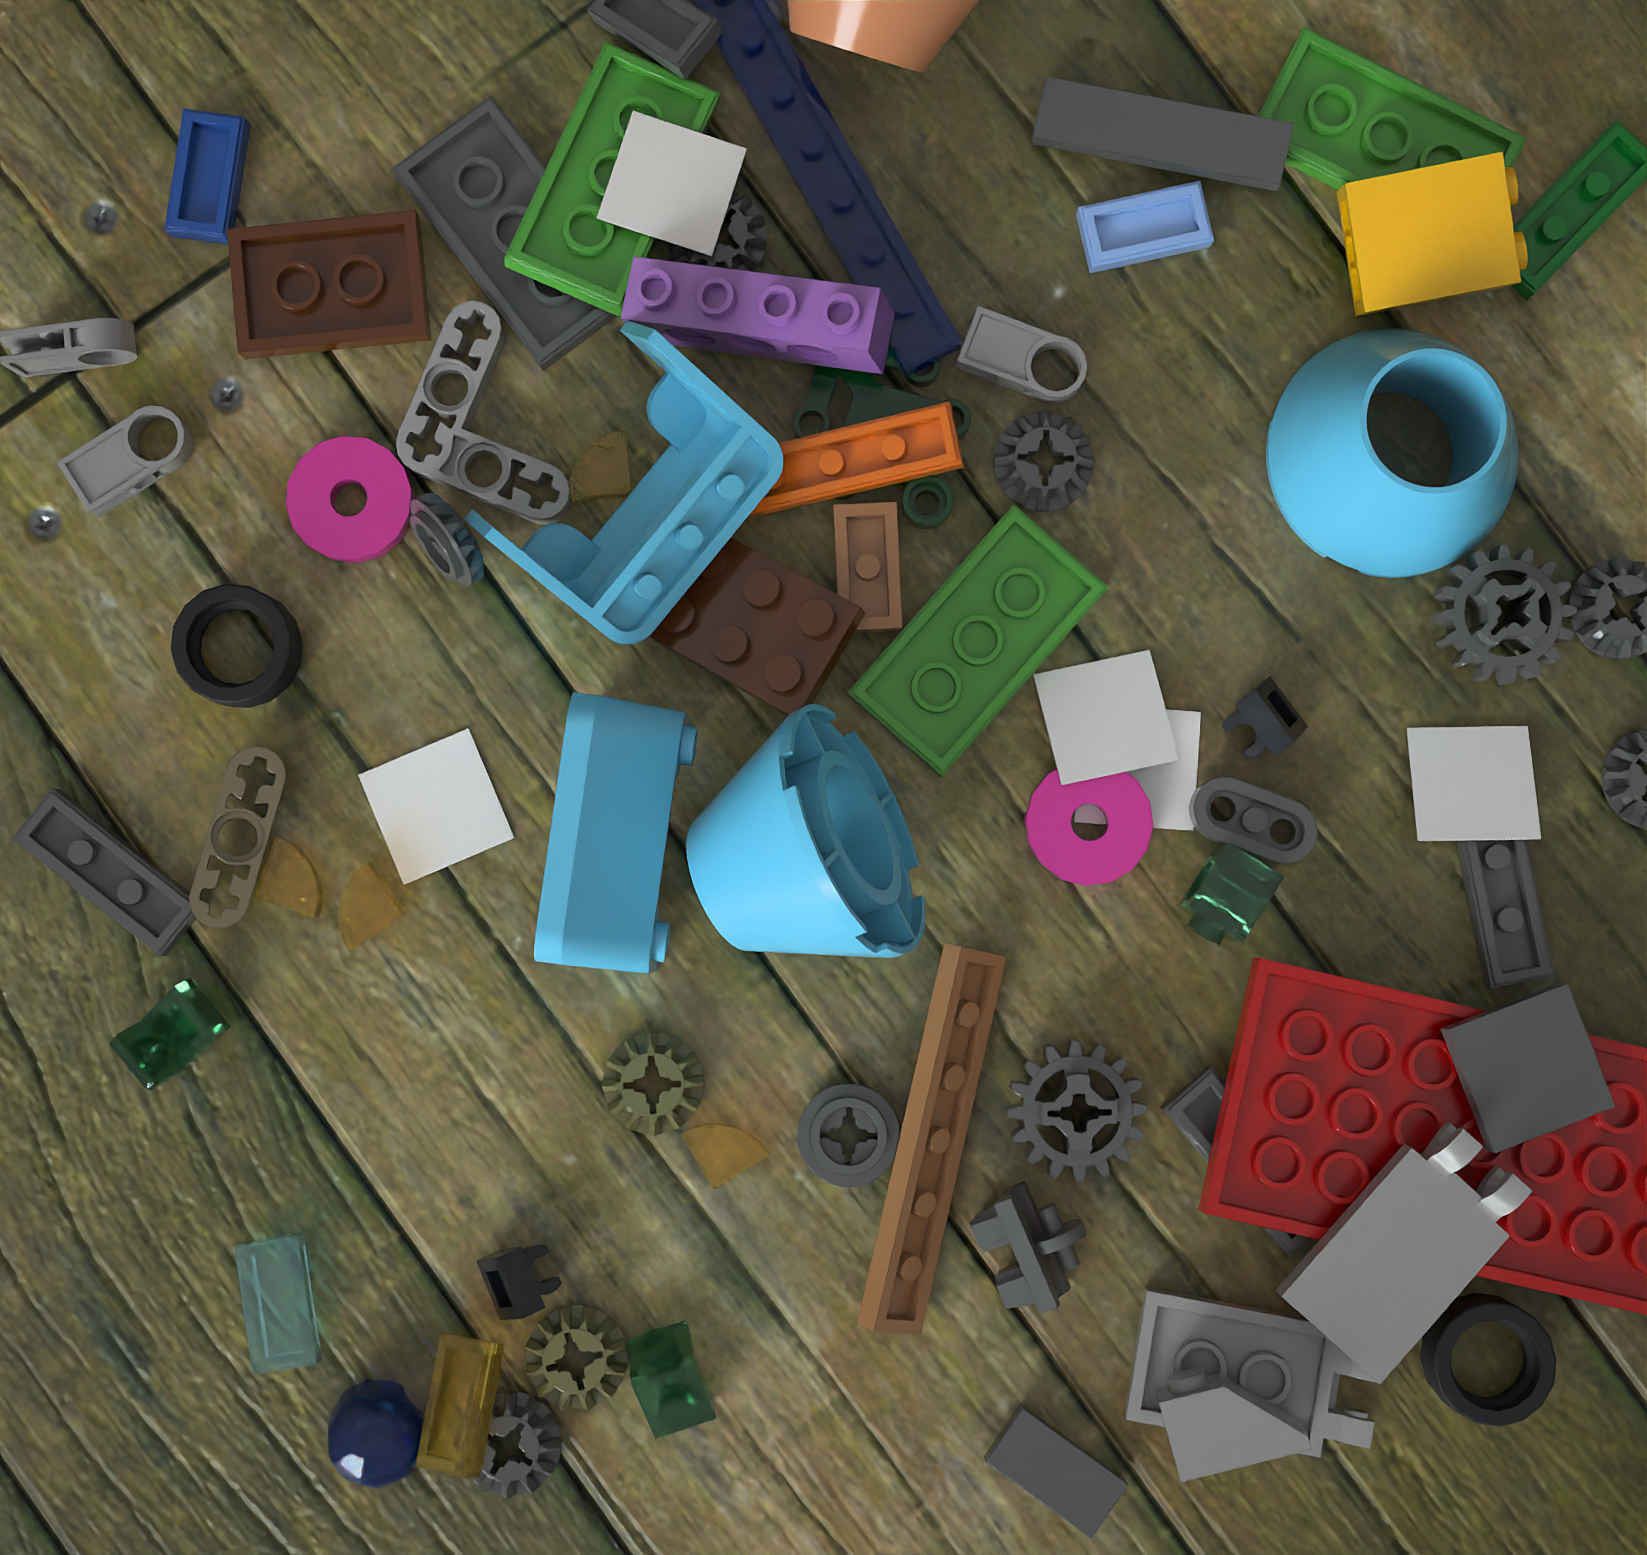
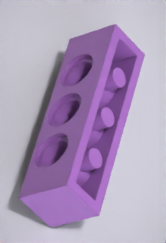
[621,257,895,374]

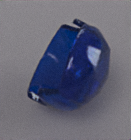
[327,1379,427,1489]

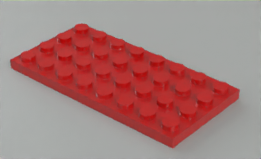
[1198,957,1647,1315]

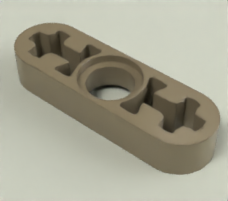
[189,746,286,928]

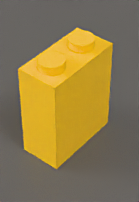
[1337,152,1528,317]

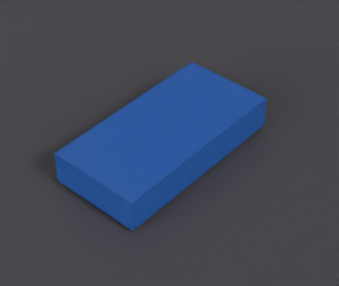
[164,109,251,245]

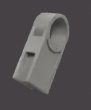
[955,306,1087,405]
[0,318,138,377]
[56,406,193,518]

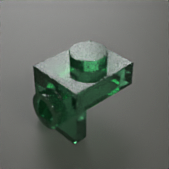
[110,978,231,1091]
[627,1321,716,1439]

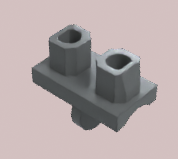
[970,1181,1087,1314]

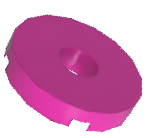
[286,436,415,564]
[1024,769,1153,886]

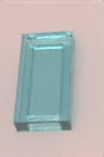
[234,1232,322,1375]

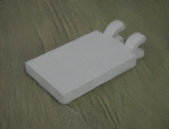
[1275,1122,1533,1385]
[1125,1286,1376,1458]

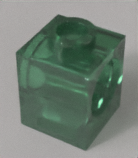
[1177,842,1284,946]

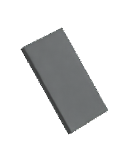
[391,96,617,371]

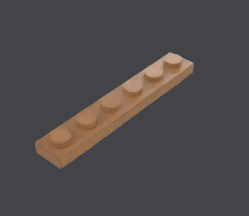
[857,943,1007,1334]

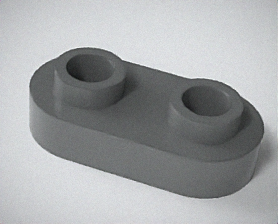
[1189,777,1318,864]

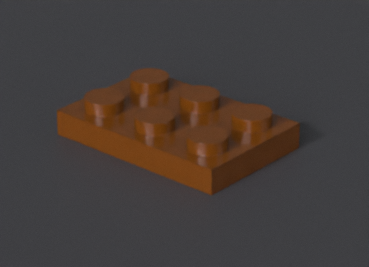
[227,210,431,359]
[648,537,865,716]

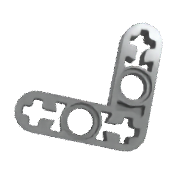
[396,300,573,525]

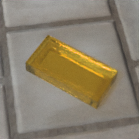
[416,1333,505,1478]

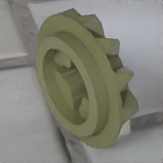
[601,1032,705,1136]
[525,1305,628,1411]

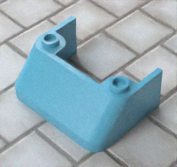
[464,320,784,645]
[534,692,698,974]

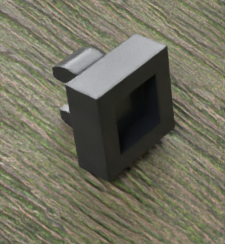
[1222,676,1308,759]
[476,1245,562,1321]

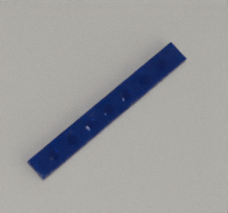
[691,0,962,378]

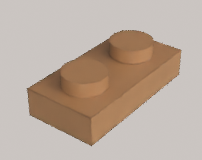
[833,502,903,633]

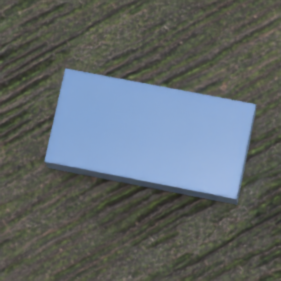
[1076,181,1214,274]

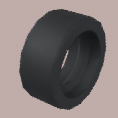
[170,584,303,708]
[1420,1293,1557,1427]

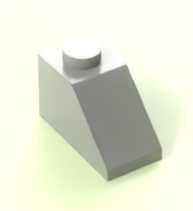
[1156,1368,1312,1482]

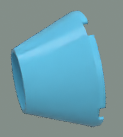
[1266,328,1519,578]
[686,704,925,958]

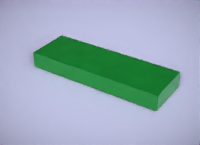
[1512,120,1647,300]

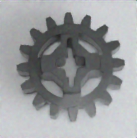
[1430,544,1577,685]
[1005,1039,1148,1182]

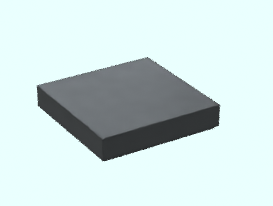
[1440,983,1615,1153]

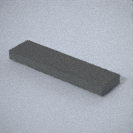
[1032,76,1294,192]

